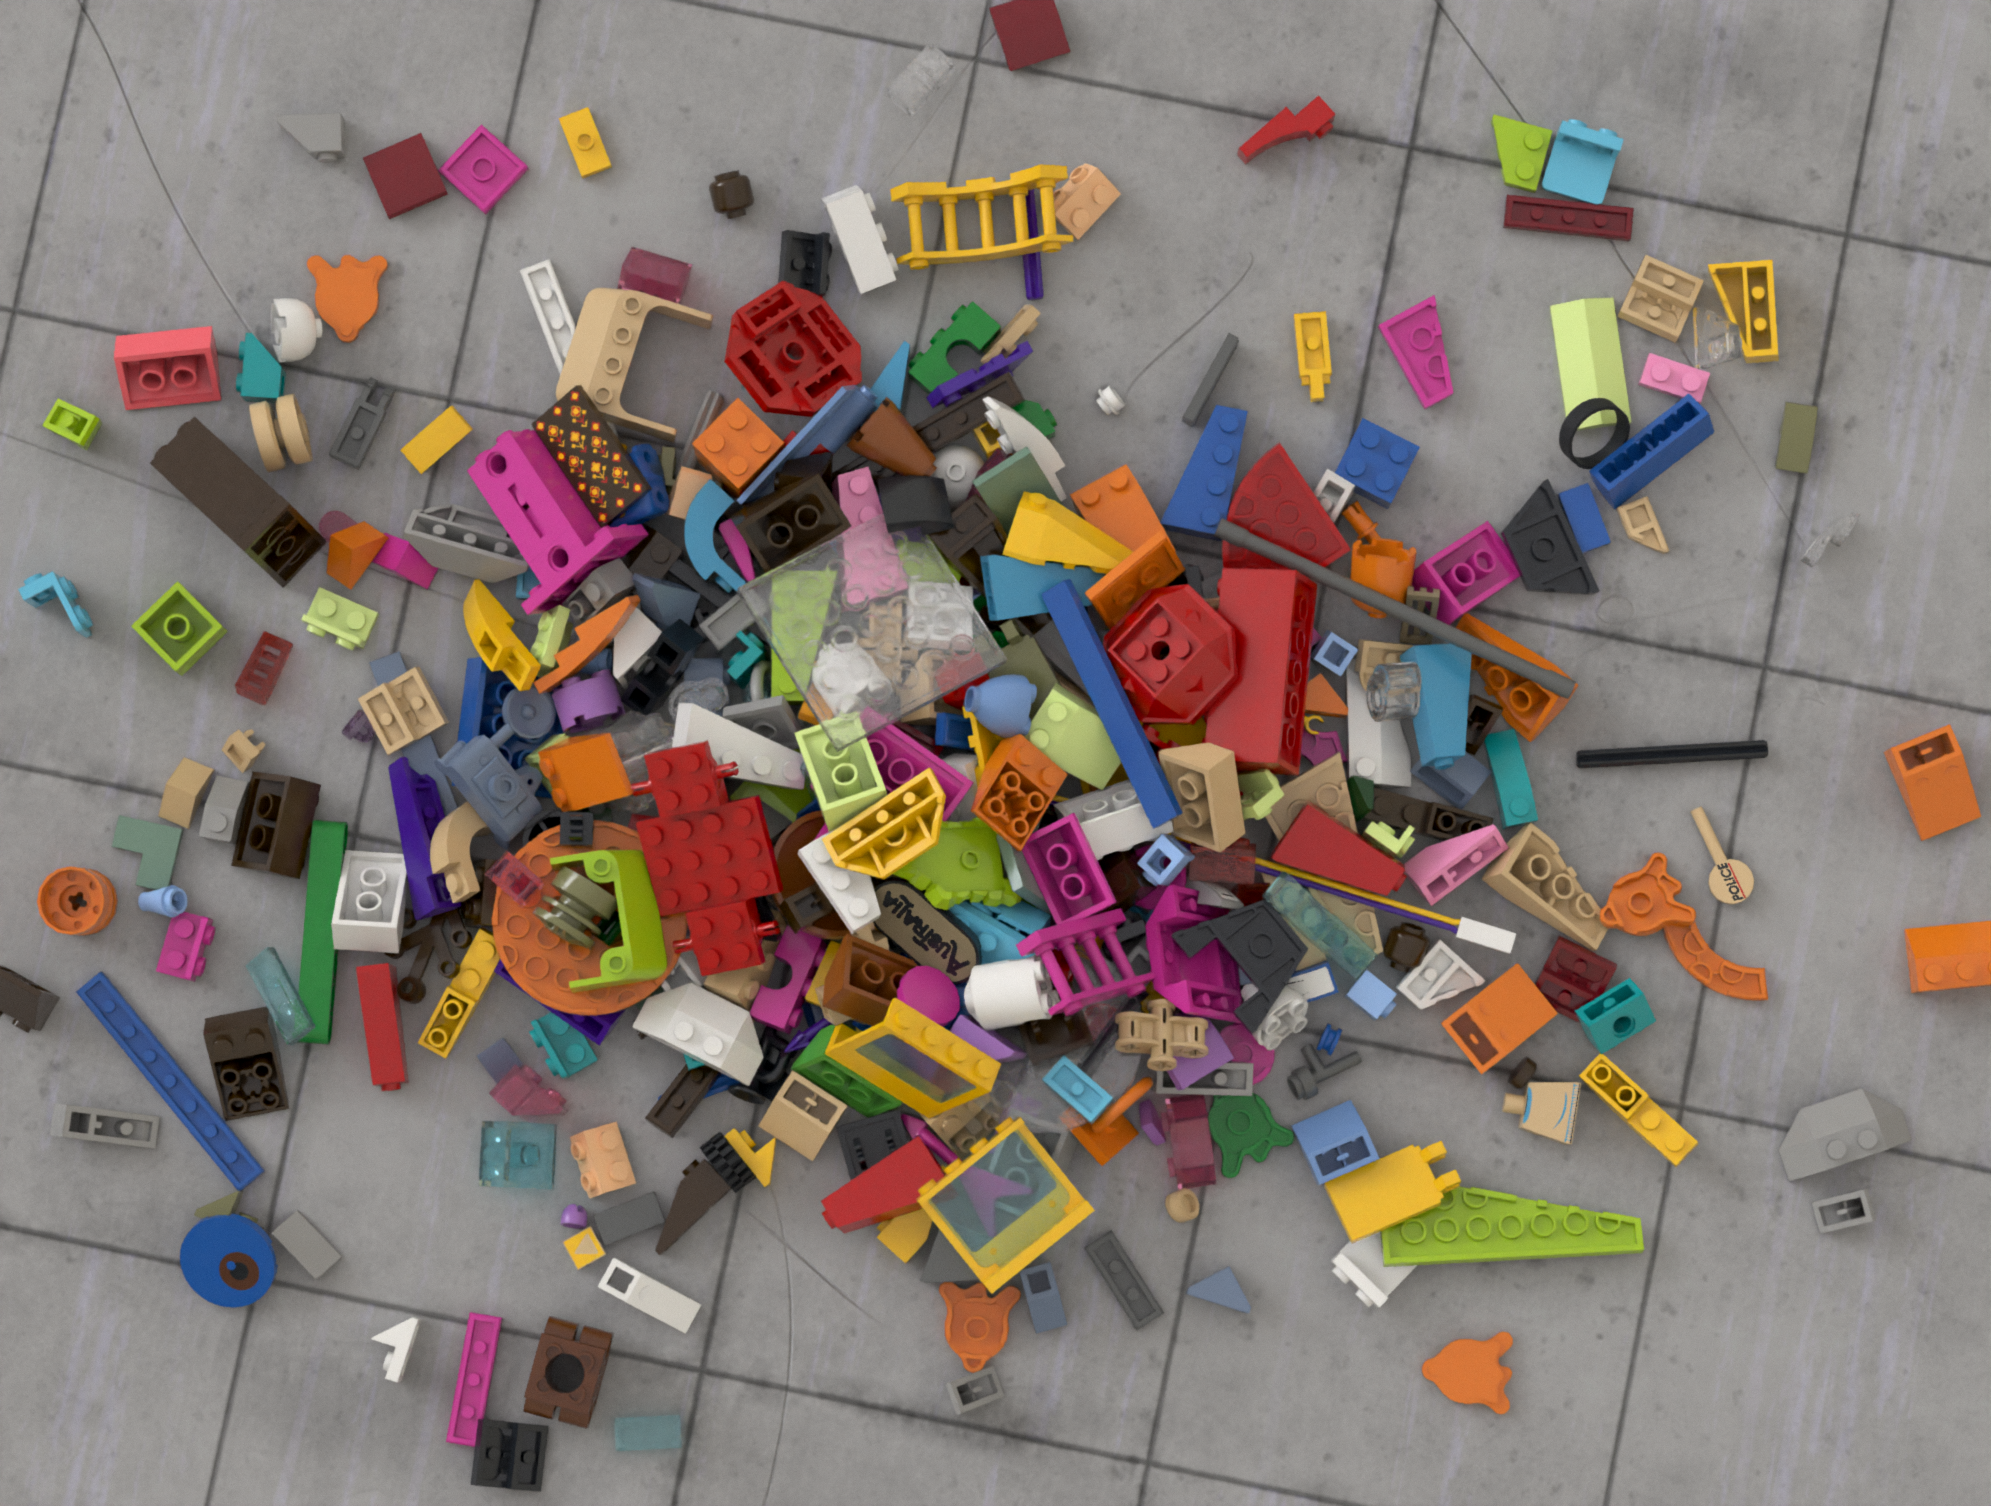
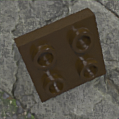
[461,859,499,928]
[1018,981,1094,1066]

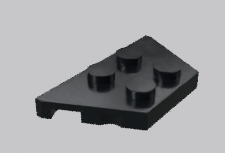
[1501,479,1599,595]

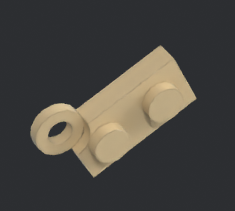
[981,305,1041,364]

